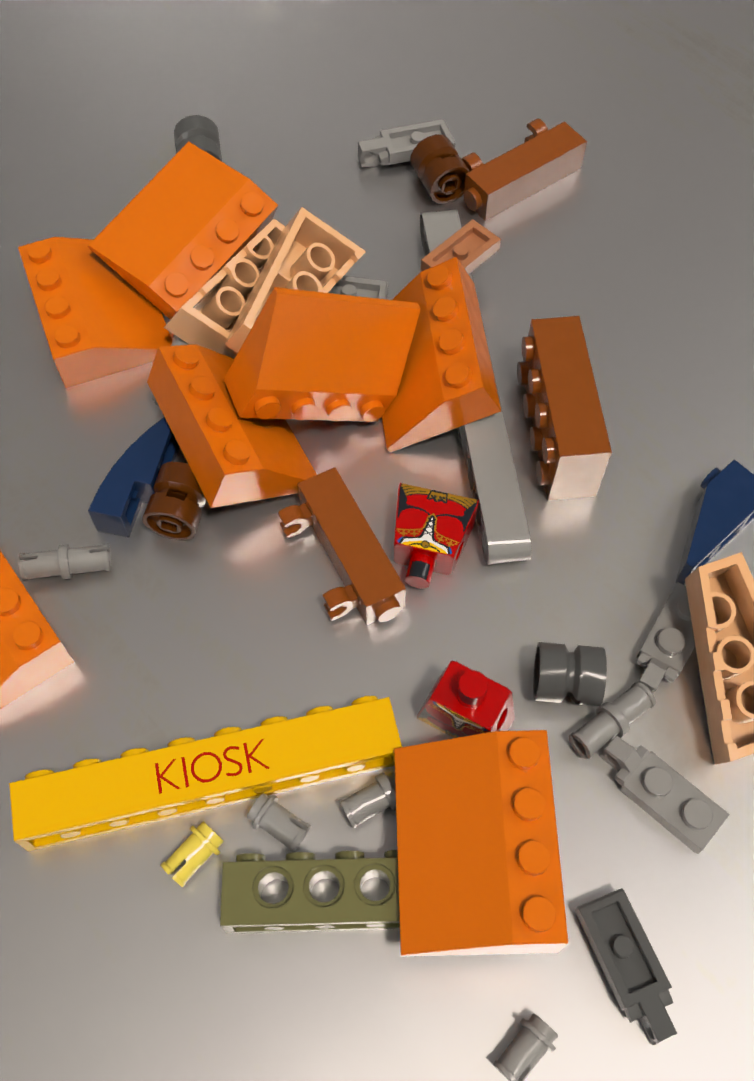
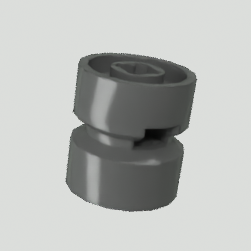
[174,115,222,161]
[533,642,607,706]

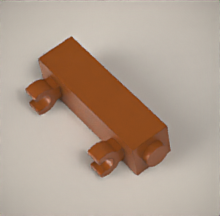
[462,118,587,221]
[278,467,406,625]

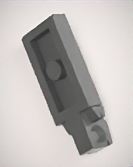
[575,888,678,1045]

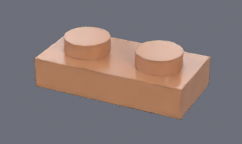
[420,219,501,275]

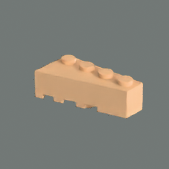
[224,207,366,353]
[164,219,285,359]
[685,552,754,765]

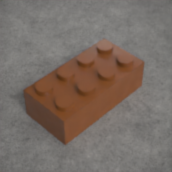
[517,316,612,501]

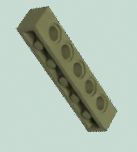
[220,850,400,933]

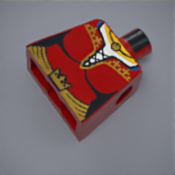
[393,483,479,589]
[417,661,515,738]

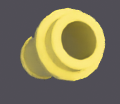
[160,821,224,887]

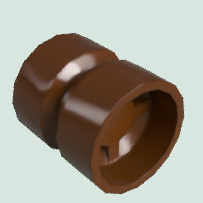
[410,134,470,204]
[142,461,207,540]

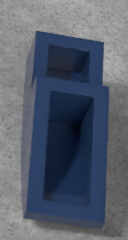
[88,417,179,538]

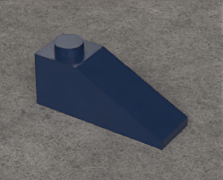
[676,459,754,585]

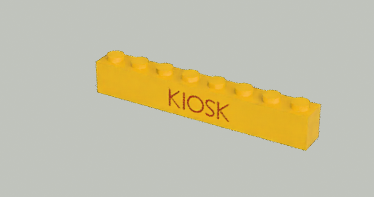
[9,696,402,852]

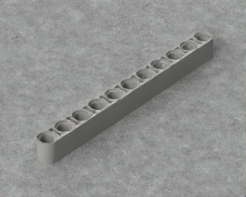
[420,209,531,565]

